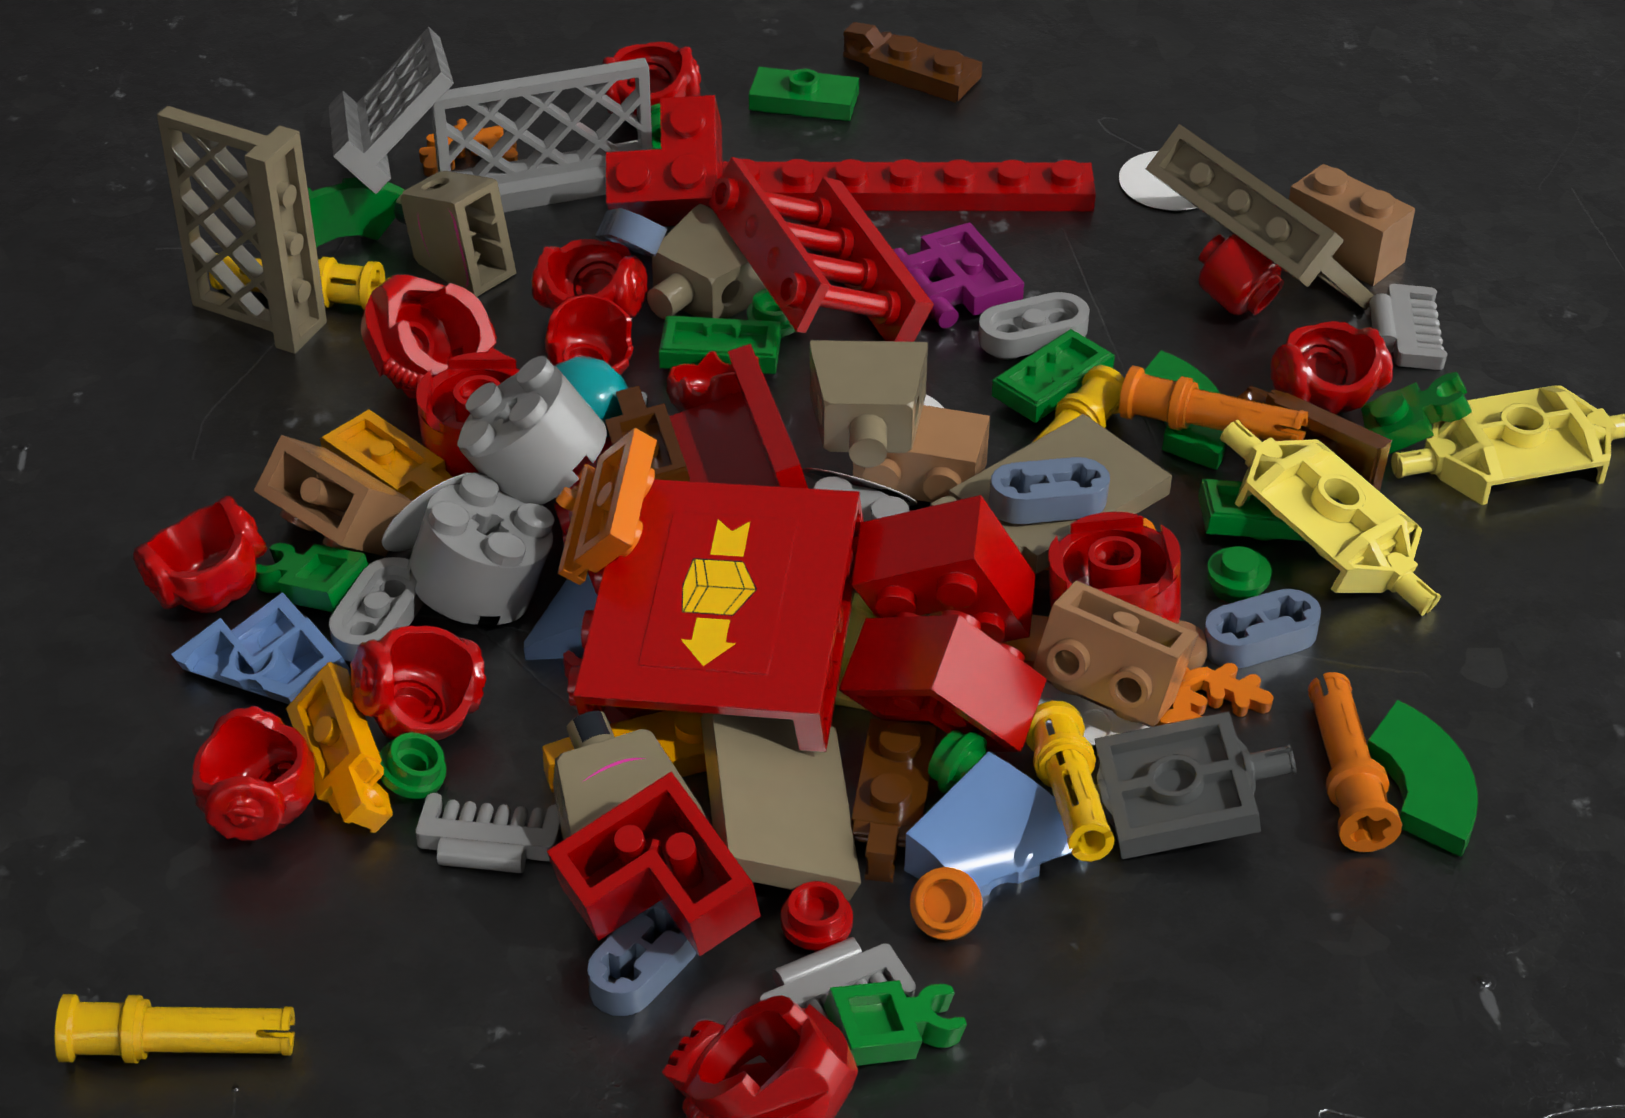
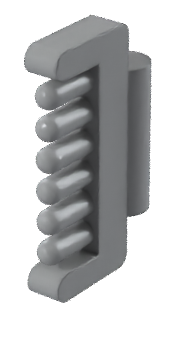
[1369,284,1448,370]
[416,793,562,873]
[760,937,916,1019]

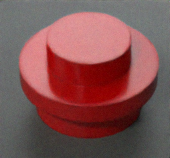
[781,881,853,950]

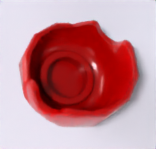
[545,294,634,375]
[666,351,759,412]

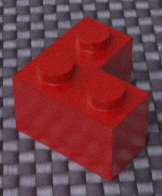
[606,95,723,227]
[852,495,1036,643]
[839,610,1047,752]
[547,771,761,957]

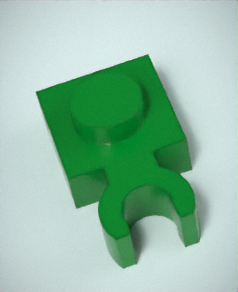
[1361,372,1472,454]
[255,543,369,612]
[824,980,967,1066]

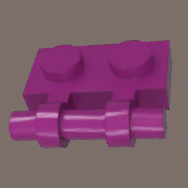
[893,222,1024,328]

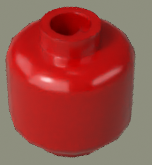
[1198,234,1285,315]

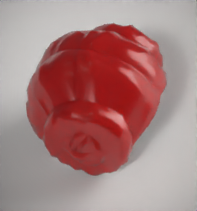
[602,41,701,116]
[531,239,648,319]
[1270,321,1393,414]
[133,496,267,613]
[350,625,486,741]
[192,706,316,841]

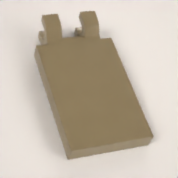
[930,414,1172,574]
[701,713,861,901]

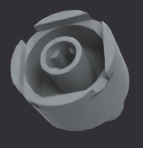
[457,356,607,505]
[407,473,554,625]

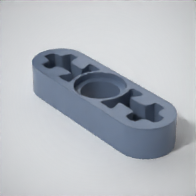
[595,208,667,257]

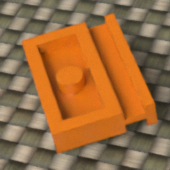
[558,428,657,585]

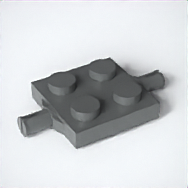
[1073,712,1296,859]

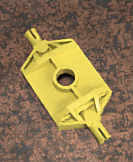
[1391,385,1625,505]
[1220,420,1441,616]

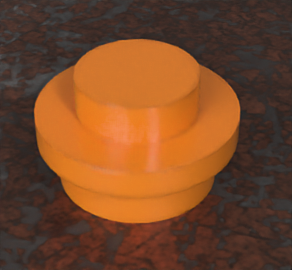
[910,867,983,941]

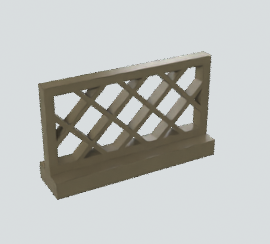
[157,106,327,354]
[1145,124,1374,310]

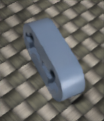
[988,457,1110,524]
[1204,589,1321,668]
[587,901,697,1016]

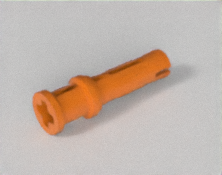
[1119,365,1308,441]
[1308,672,1402,852]

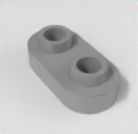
[978,292,1090,360]
[329,557,424,662]

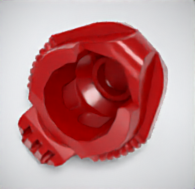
[361,274,502,399]
[662,995,858,1118]

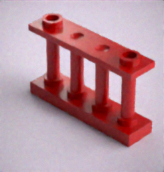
[709,157,934,342]

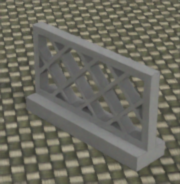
[329,27,454,194]
[431,58,652,212]

